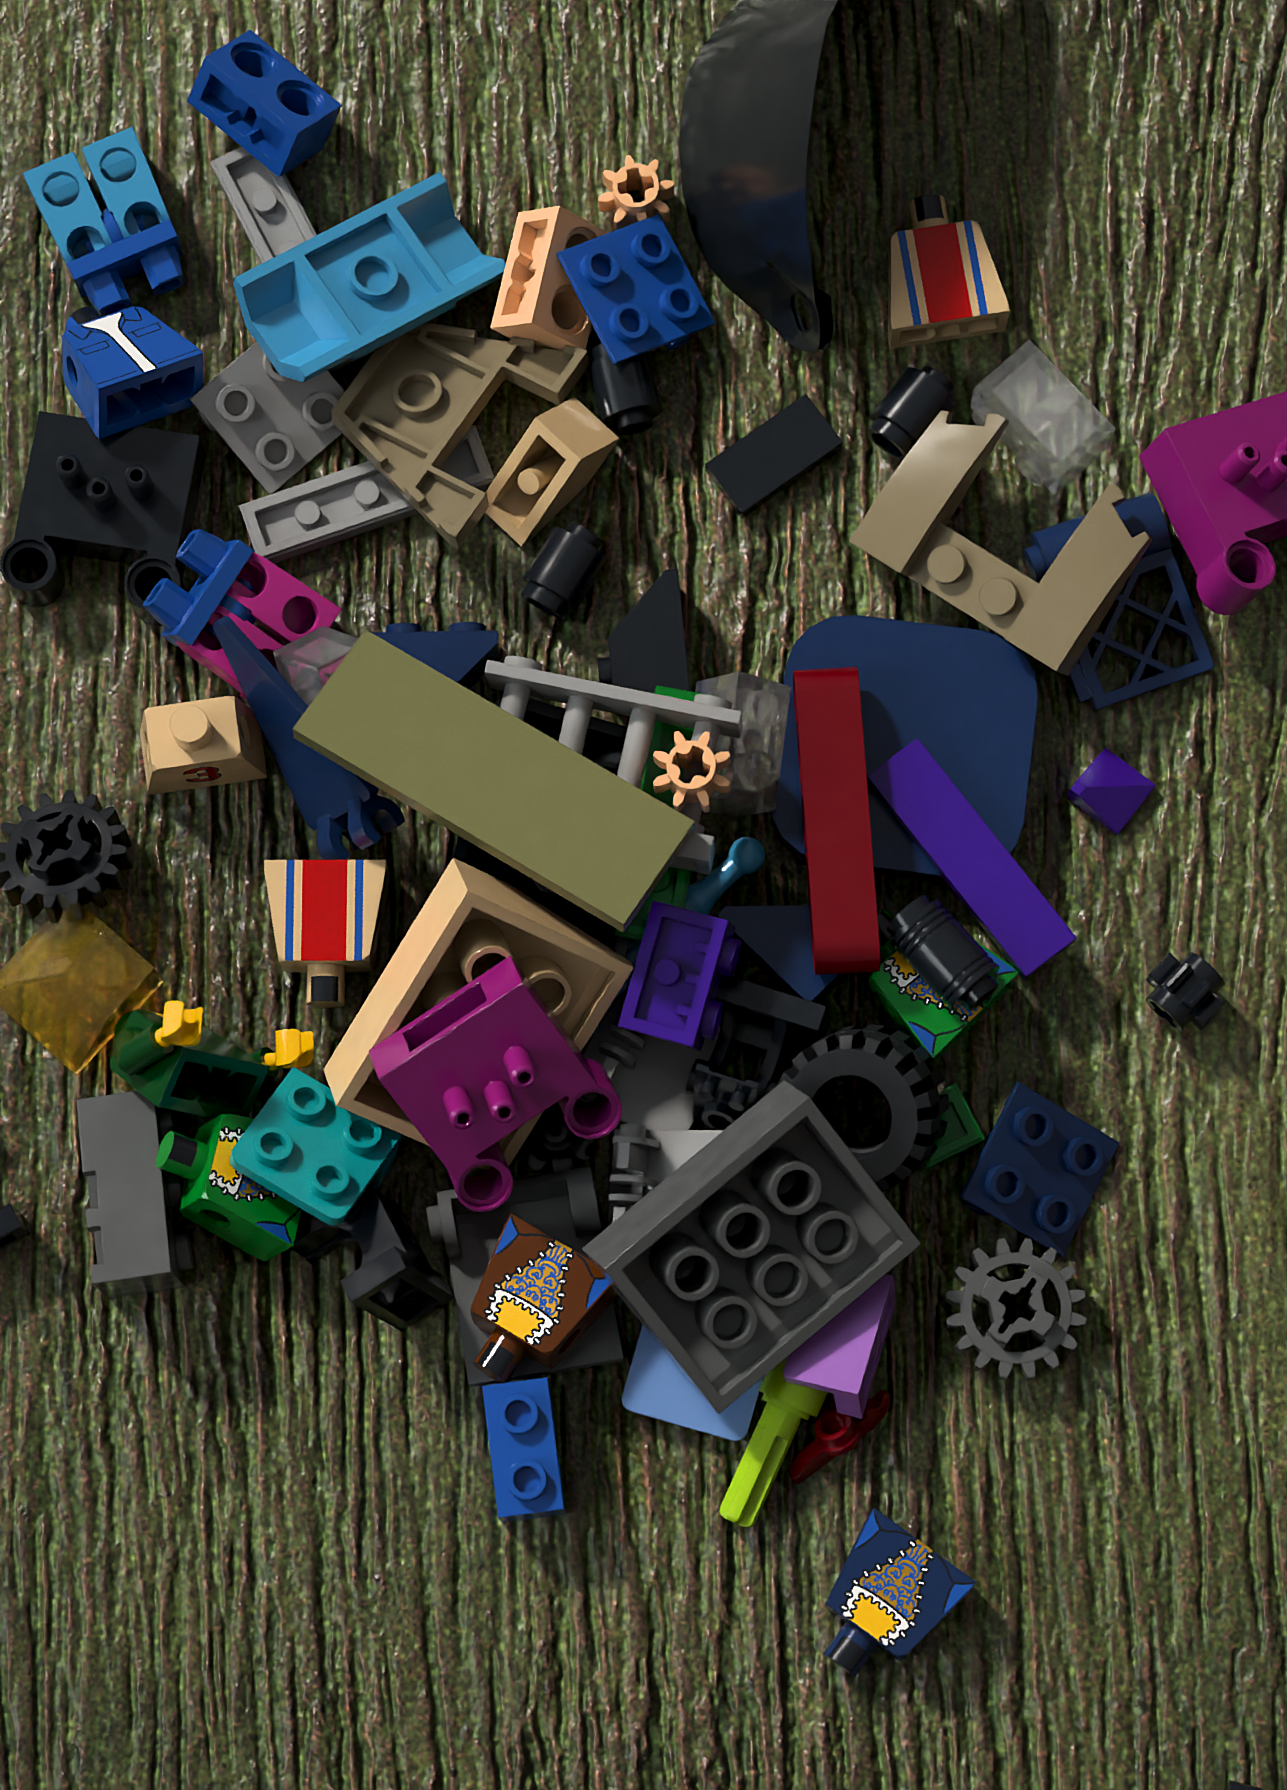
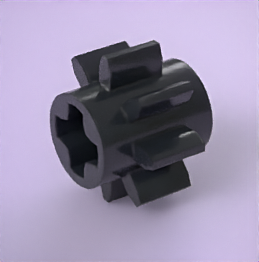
[1146,952,1225,1032]

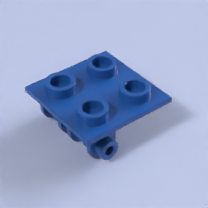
[556,214,716,365]

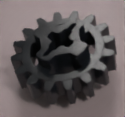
[0,790,133,924]

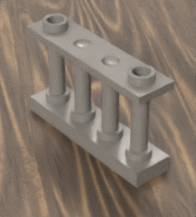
[484,656,743,875]

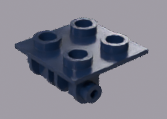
[960,1082,1119,1257]

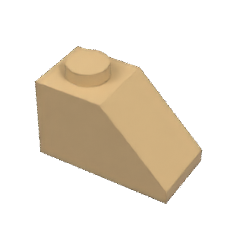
[485,397,619,547]

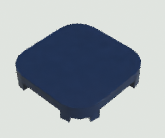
[769,615,1038,881]

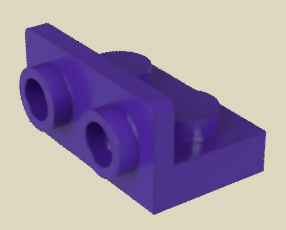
[618,900,742,1051]

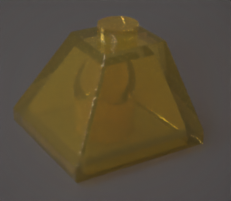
[0,909,163,1075]

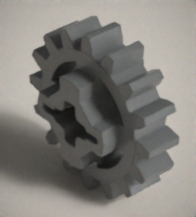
[944,1238,1086,1381]

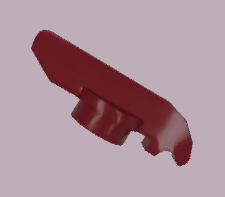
[788,1390,890,1484]

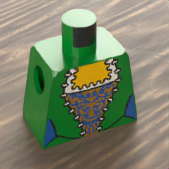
[868,909,1019,1068]
[156,1114,302,1262]

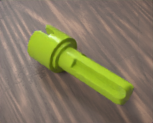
[719,1356,828,1528]

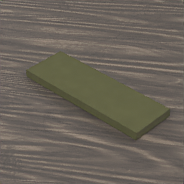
[292,629,695,933]

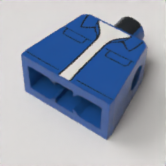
[62,306,203,439]

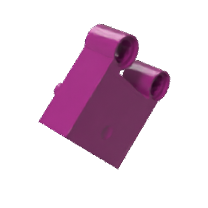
[1139,391,1287,616]
[369,956,622,1212]

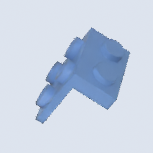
[622,1325,763,1442]

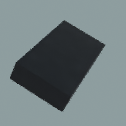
[705,394,843,519]

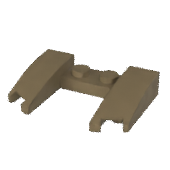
[849,411,1152,676]

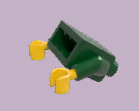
[110,1001,314,1118]

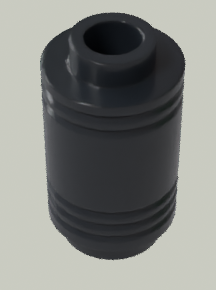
[887,895,1000,1011]

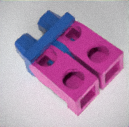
[143,529,342,702]

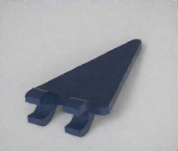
[213,616,405,860]

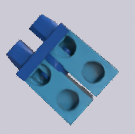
[23,126,185,317]

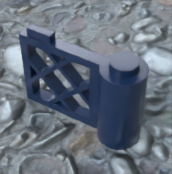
[1023,492,1215,711]

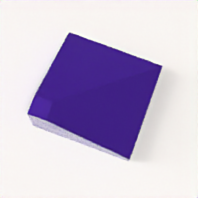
[1067,747,1156,836]

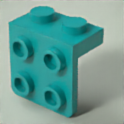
[230,1067,403,1225]

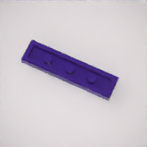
[867,738,1077,980]

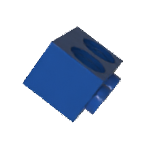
[187,30,342,177]
[482,1377,566,1523]

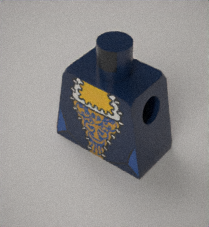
[823,1508,977,1677]

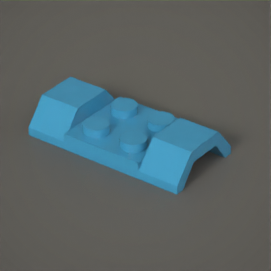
[233,172,506,383]

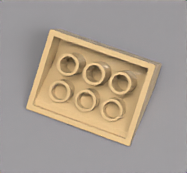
[323,858,634,1171]

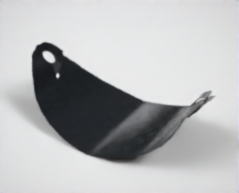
[679,0,838,355]

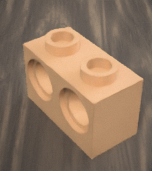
[490,206,609,351]

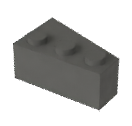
[76,1091,194,1299]

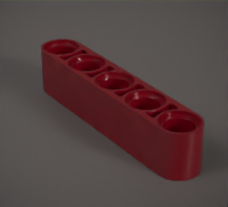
[793,666,880,975]

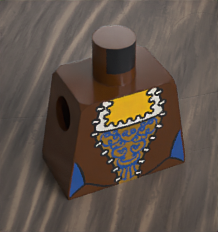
[470,1214,618,1383]

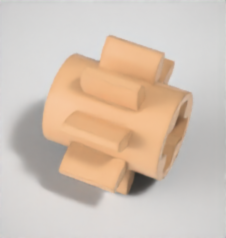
[598,155,674,231]
[653,731,731,813]

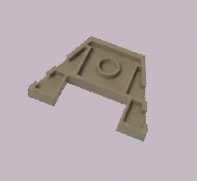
[331,322,590,549]

